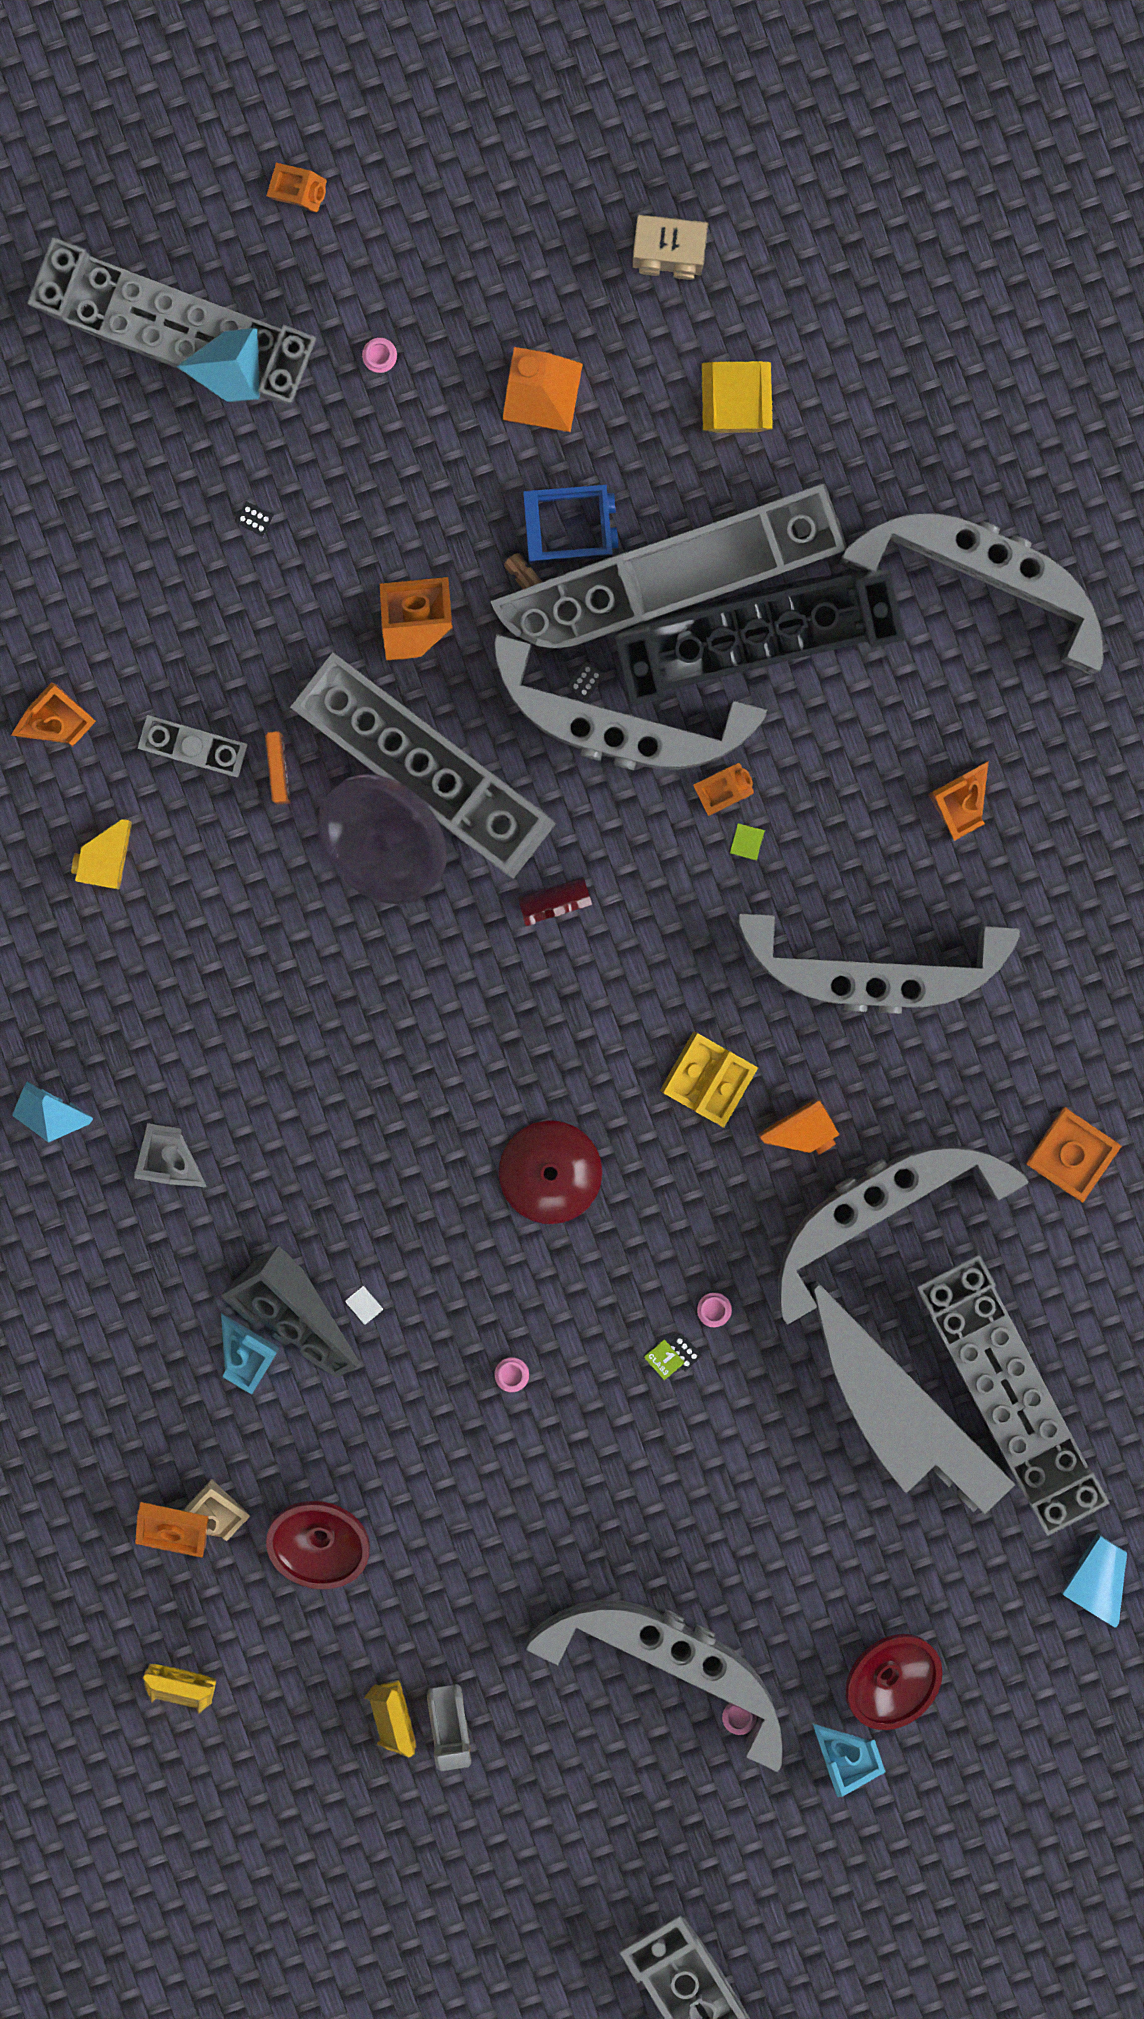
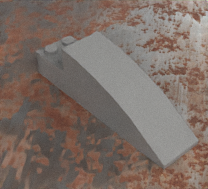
[290,652,556,879]
[811,1280,1015,1514]

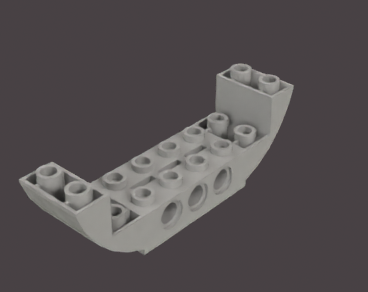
[28,238,316,404]
[917,1255,1110,1536]

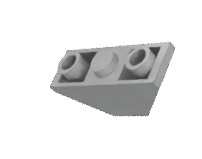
[138,715,248,778]

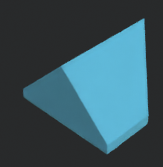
[177,328,260,402]
[12,1081,93,1142]
[221,1313,280,1394]
[812,1723,885,1797]

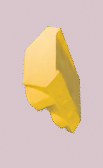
[702,361,773,433]
[143,1664,217,1714]
[364,1680,416,1758]

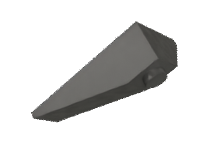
[221,1245,360,1378]

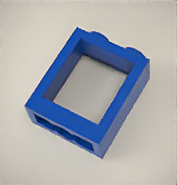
[523,485,619,564]

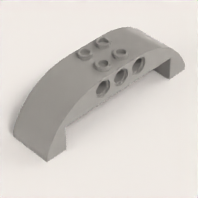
[839,514,1103,675]
[495,635,767,770]
[737,914,1020,1014]
[778,1146,1029,1325]
[526,1600,782,1772]
[620,1915,750,2019]

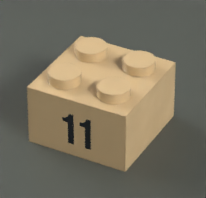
[632,215,708,280]

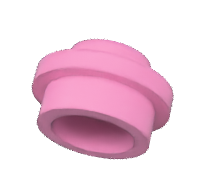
[362,338,397,373]
[697,1292,732,1327]
[495,1357,529,1392]
[722,1703,757,1735]

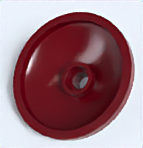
[499,1120,602,1224]
[266,1501,370,1589]
[845,1634,942,1730]

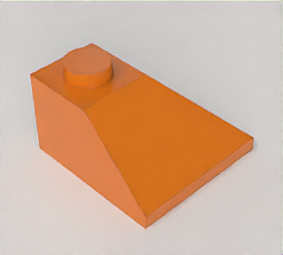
[502,347,583,433]
[379,577,452,660]
[757,1098,839,1155]

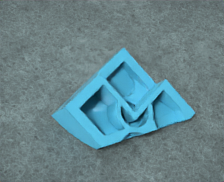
[1061,1533,1127,1628]

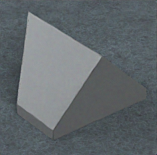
[135,1123,207,1187]

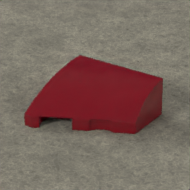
[517,877,592,926]

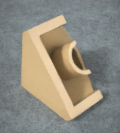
[182,1479,250,1541]

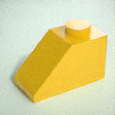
[71,819,132,889]

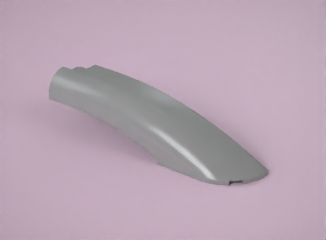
[490,484,847,648]

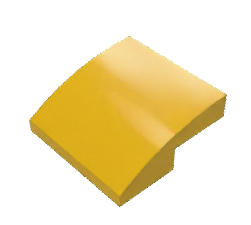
[660,1031,758,1128]

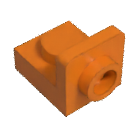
[266,163,327,212]
[693,763,754,816]

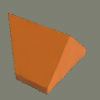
[10,682,96,746]
[928,761,989,841]

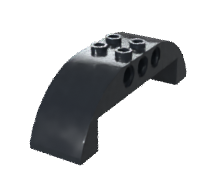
[615,570,905,706]

